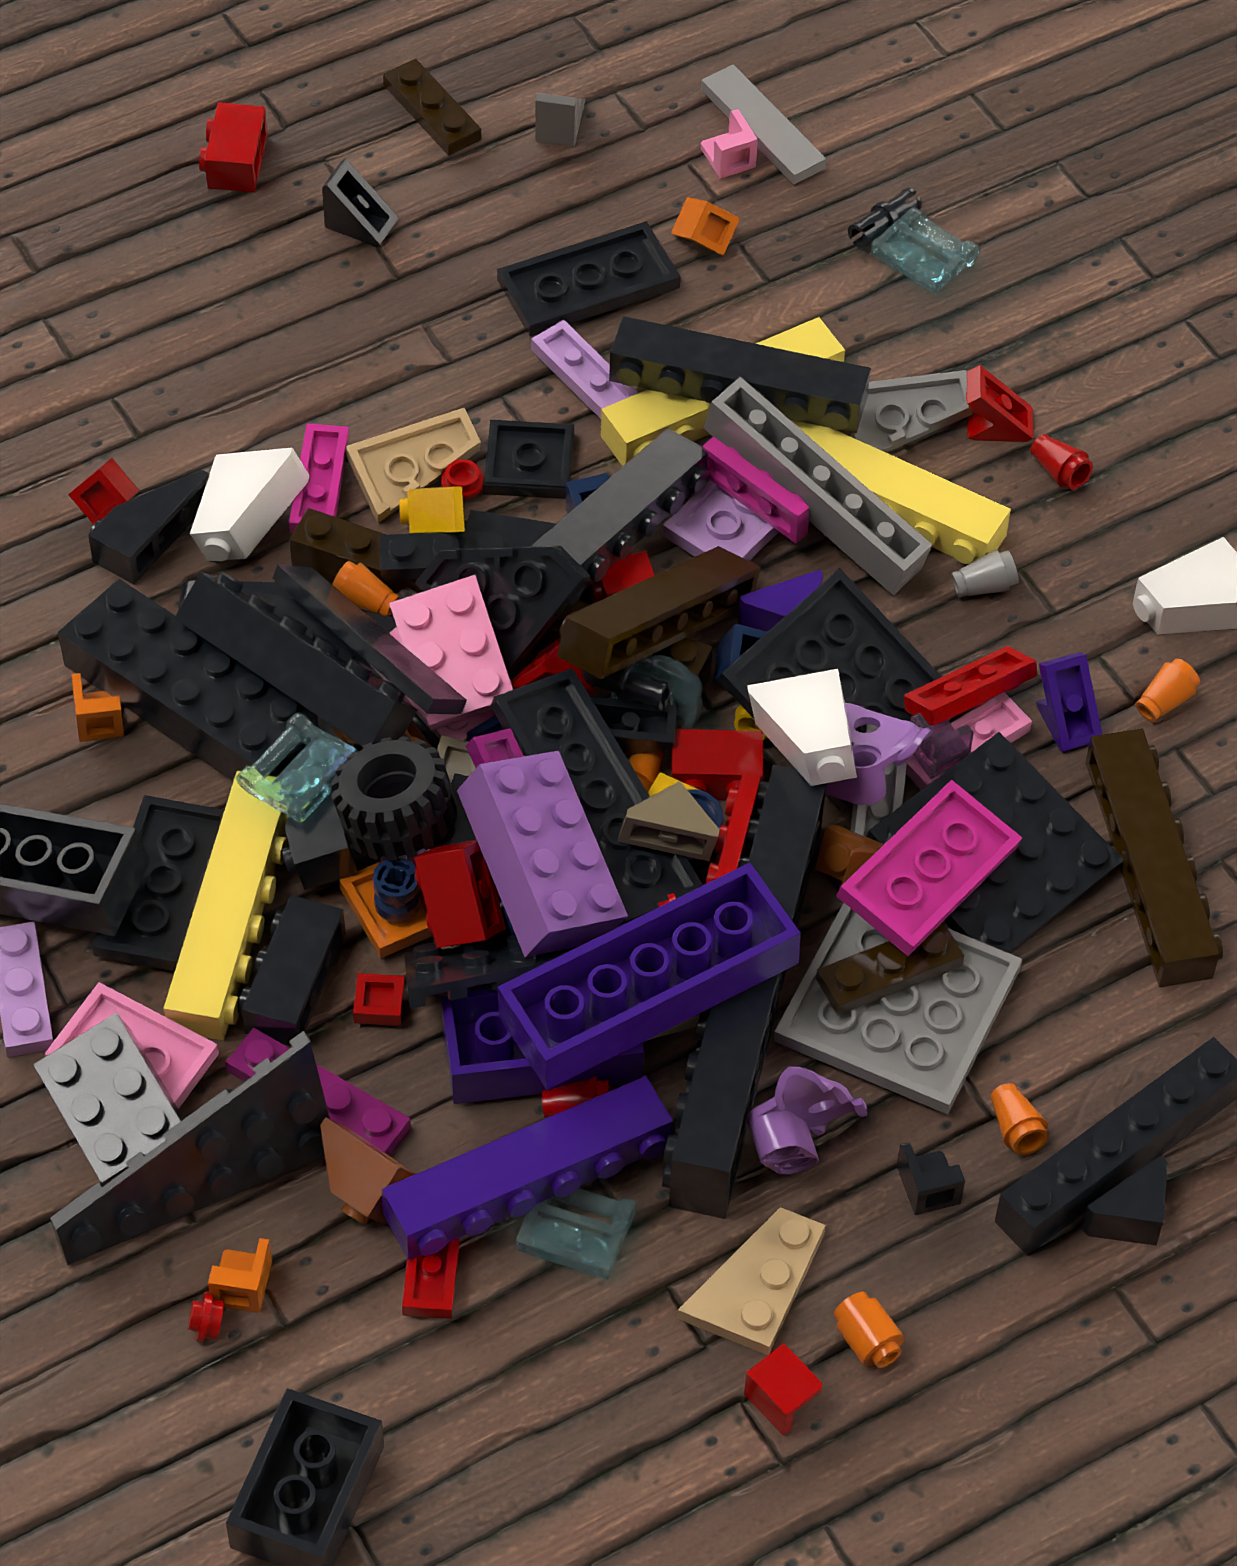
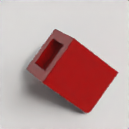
[68,458,139,525]
[744,1343,822,1435]

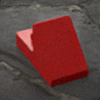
[966,365,1034,442]

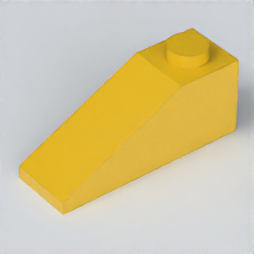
[399,486,465,533]

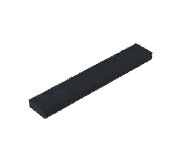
[272,564,467,715]

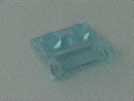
[871,207,980,294]
[236,713,357,823]
[515,1188,637,1280]

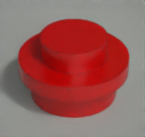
[441,459,484,500]
[187,1292,224,1343]

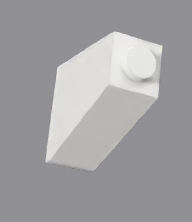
[190,448,310,562]
[1132,537,1237,635]
[748,669,857,786]

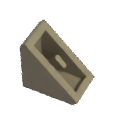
[618,781,719,861]

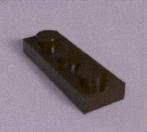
[383,58,482,156]
[816,922,964,1016]

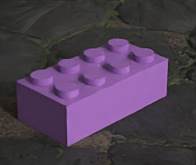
[457,751,628,957]

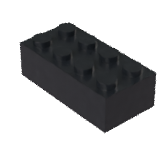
[0,804,151,936]

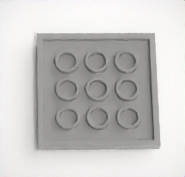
[774,903,1022,1115]

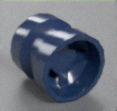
[372,858,421,922]

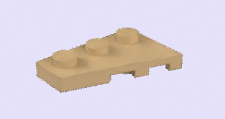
[346,408,481,524]
[677,1207,826,1355]

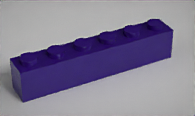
[382,1076,673,1260]

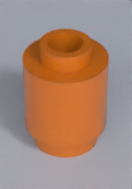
[833,1291,904,1368]

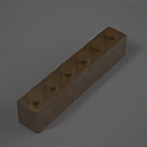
[557,546,761,679]
[1085,728,1223,987]

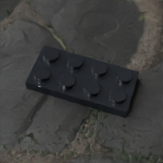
[497,221,681,337]
[92,795,225,971]

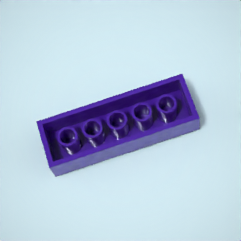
[497,863,801,1090]

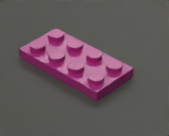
[836,780,1022,956]

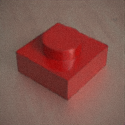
[353,973,405,1026]

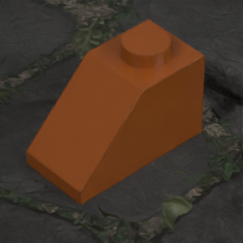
[320,1117,416,1225]

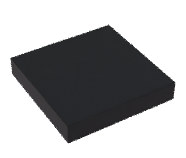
[484,420,575,499]

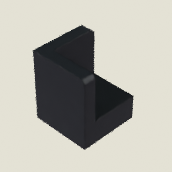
[896,1142,965,1215]

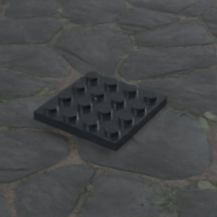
[717,568,942,811]
[866,732,1123,954]

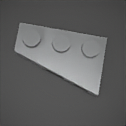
[850,370,973,452]

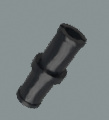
[848,188,922,248]

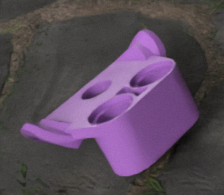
[826,703,933,805]
[746,1067,867,1175]

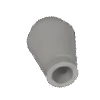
[951,549,1019,598]

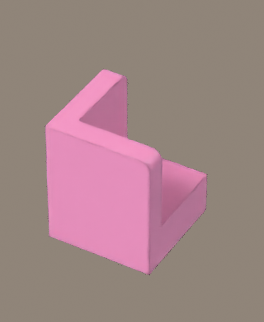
[701,109,758,179]

